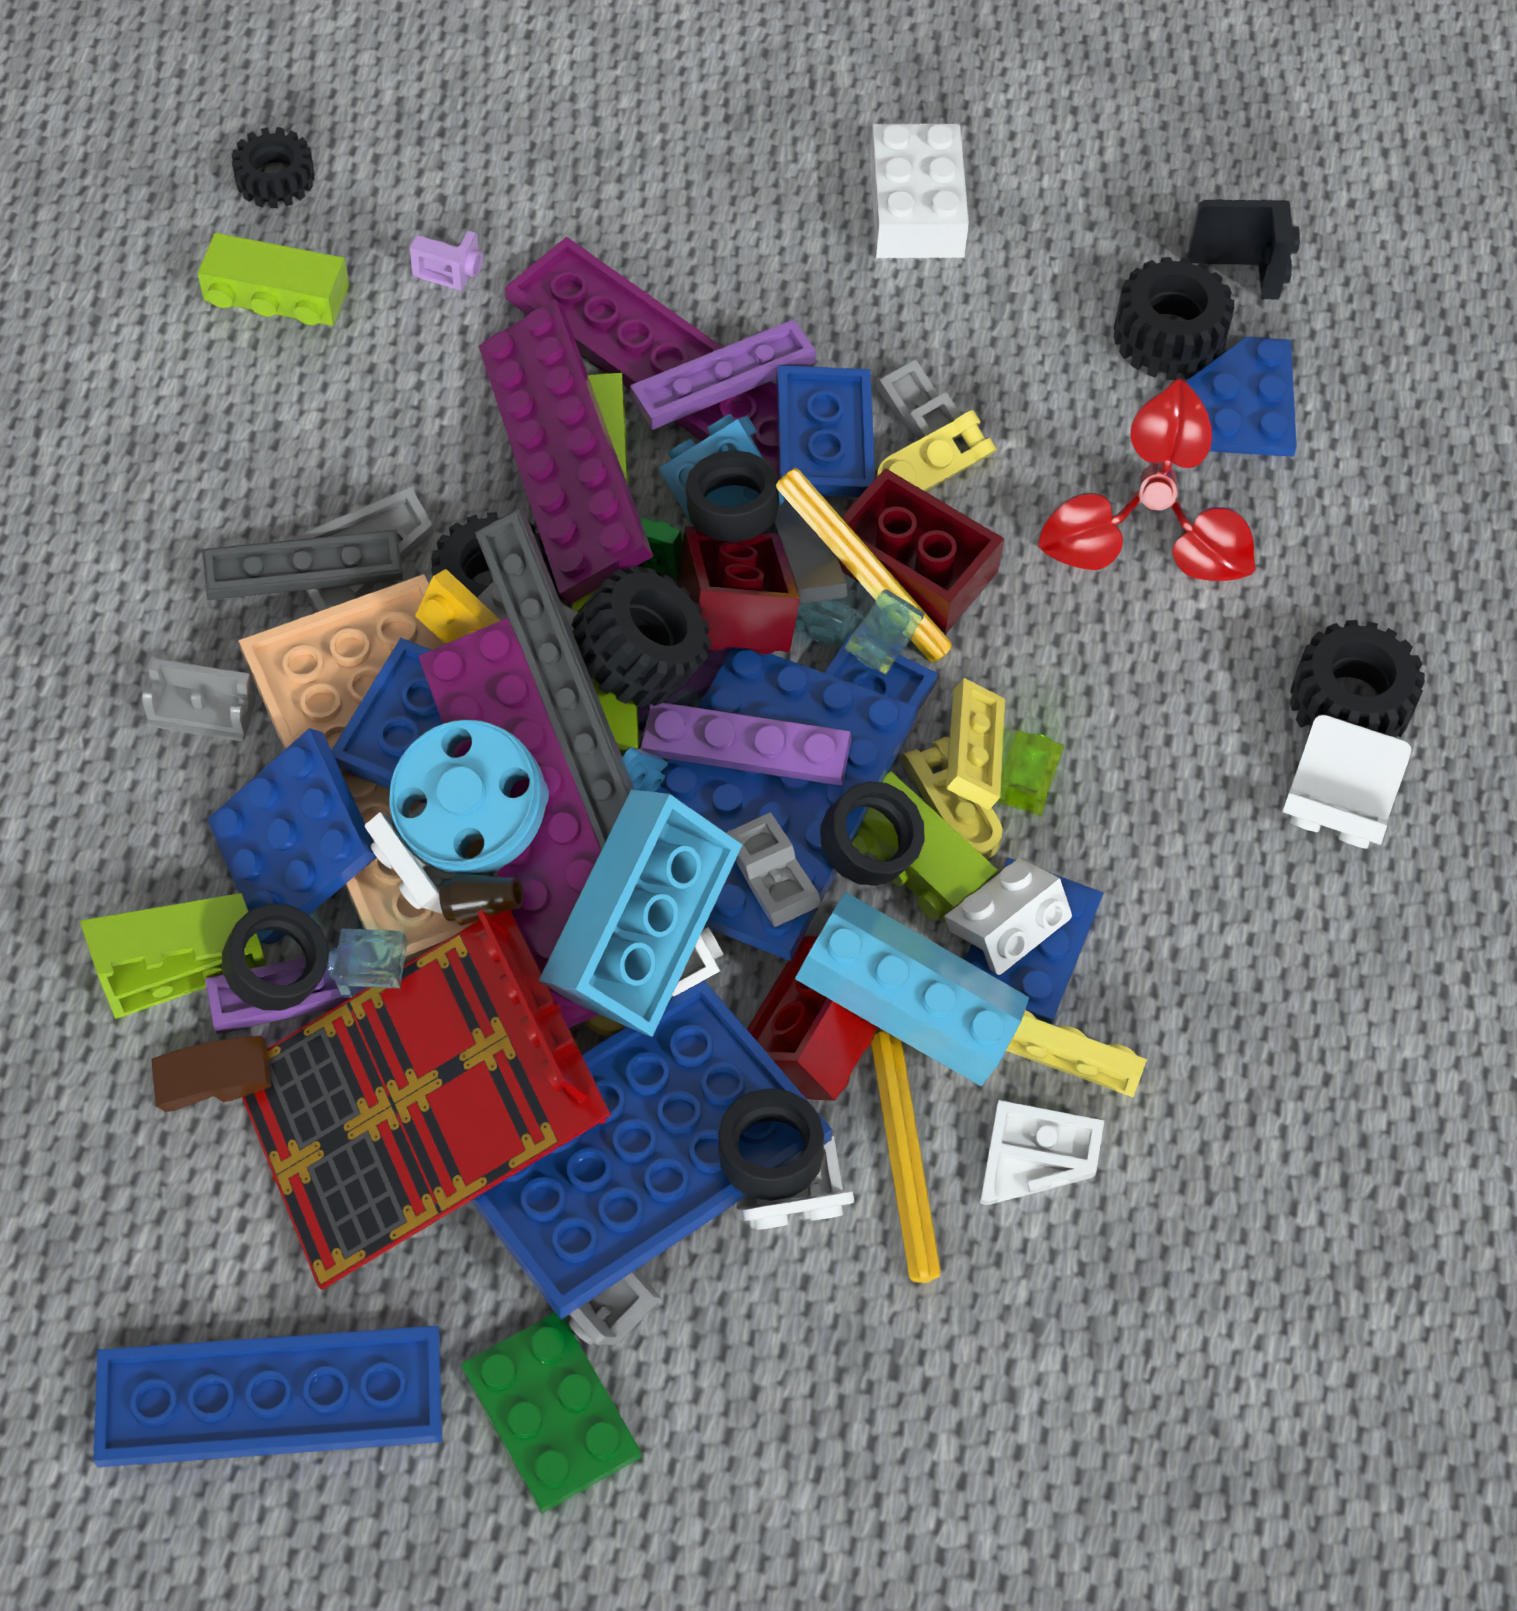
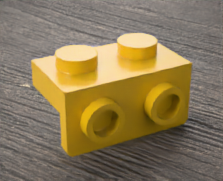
[415,569,501,644]

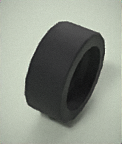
[686,450,779,542]
[820,781,925,886]
[222,904,329,1011]
[718,1088,824,1201]

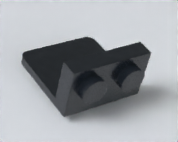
[1187,199,1300,300]

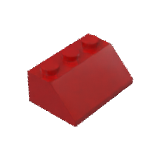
[747,936,878,1101]

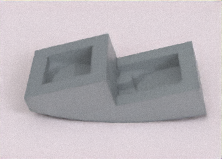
[874,359,962,441]
[726,812,821,927]

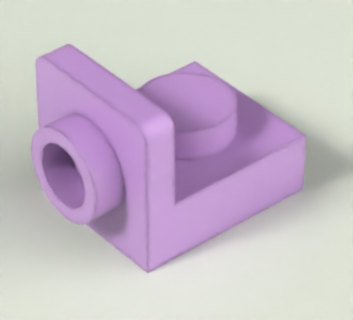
[409,230,483,291]

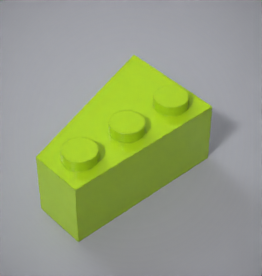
[79,893,266,1019]

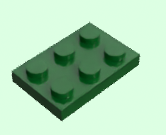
[461,1313,642,1514]

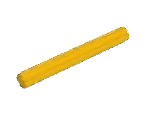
[776,468,952,662]
[871,1030,941,1283]

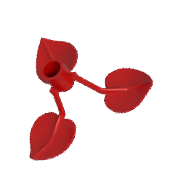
[1038,378,1256,581]

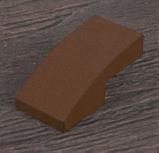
[151,1035,272,1112]

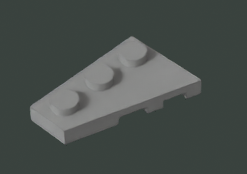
[286,487,433,613]

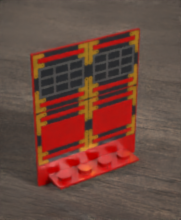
[242,909,611,1290]

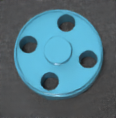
[389,720,549,876]

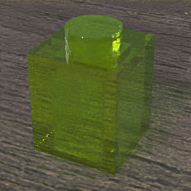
[997,730,1065,816]

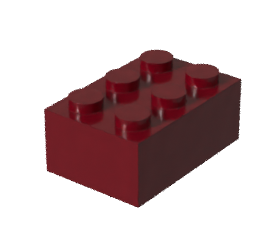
[837,468,1004,635]
[677,526,800,654]

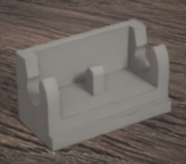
[142,658,256,742]

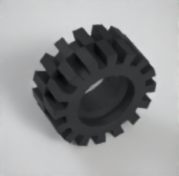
[231,127,315,208]

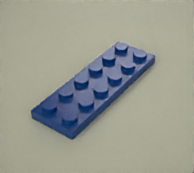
[93,1326,443,1468]

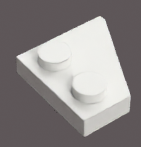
[980,1100,1104,1205]

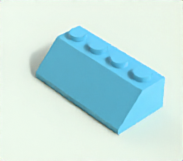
[539,789,742,1037]
[795,892,1030,1086]

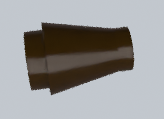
[439,872,523,925]

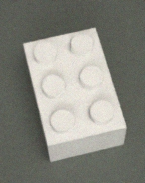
[870,124,969,258]

